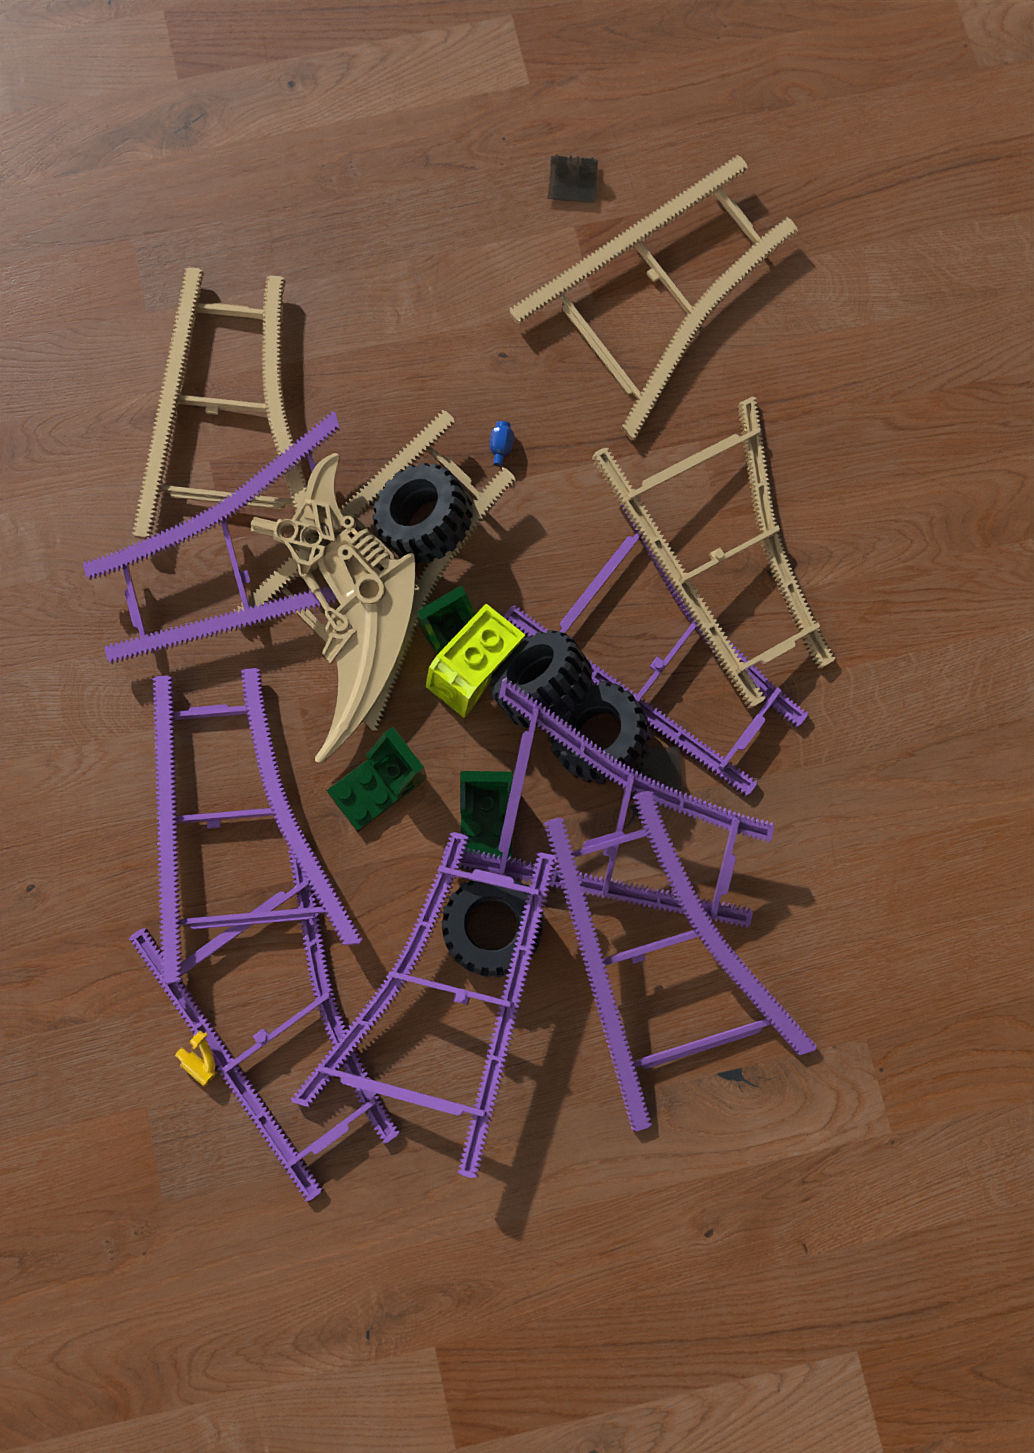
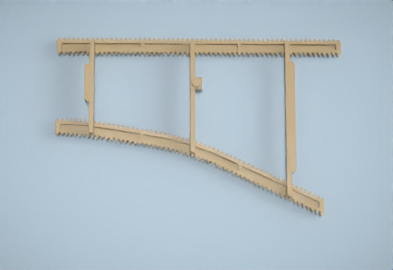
[510,155,798,440]
[132,267,319,540]
[592,396,836,708]
[234,410,516,731]

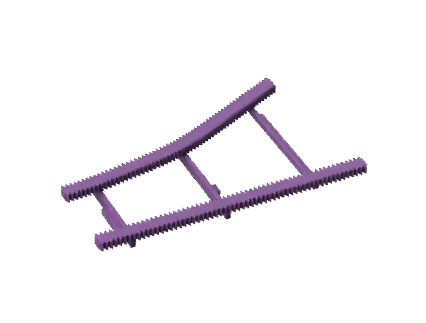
[83,411,340,664]
[504,501,808,797]
[152,668,363,984]
[442,678,774,928]
[544,791,817,1131]
[291,832,556,1178]
[129,850,400,1201]

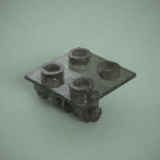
[548,154,598,203]
[631,747,682,800]

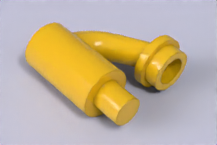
[175,1030,217,1087]

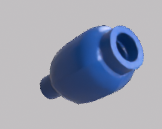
[490,421,514,467]

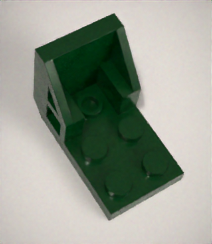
[417,586,495,685]
[326,726,427,832]
[460,771,513,870]

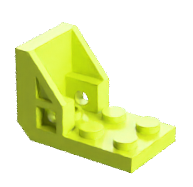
[426,604,525,718]

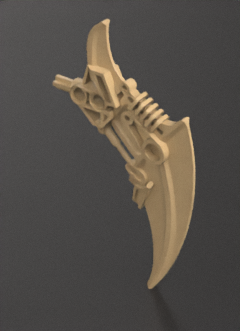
[251,453,415,763]

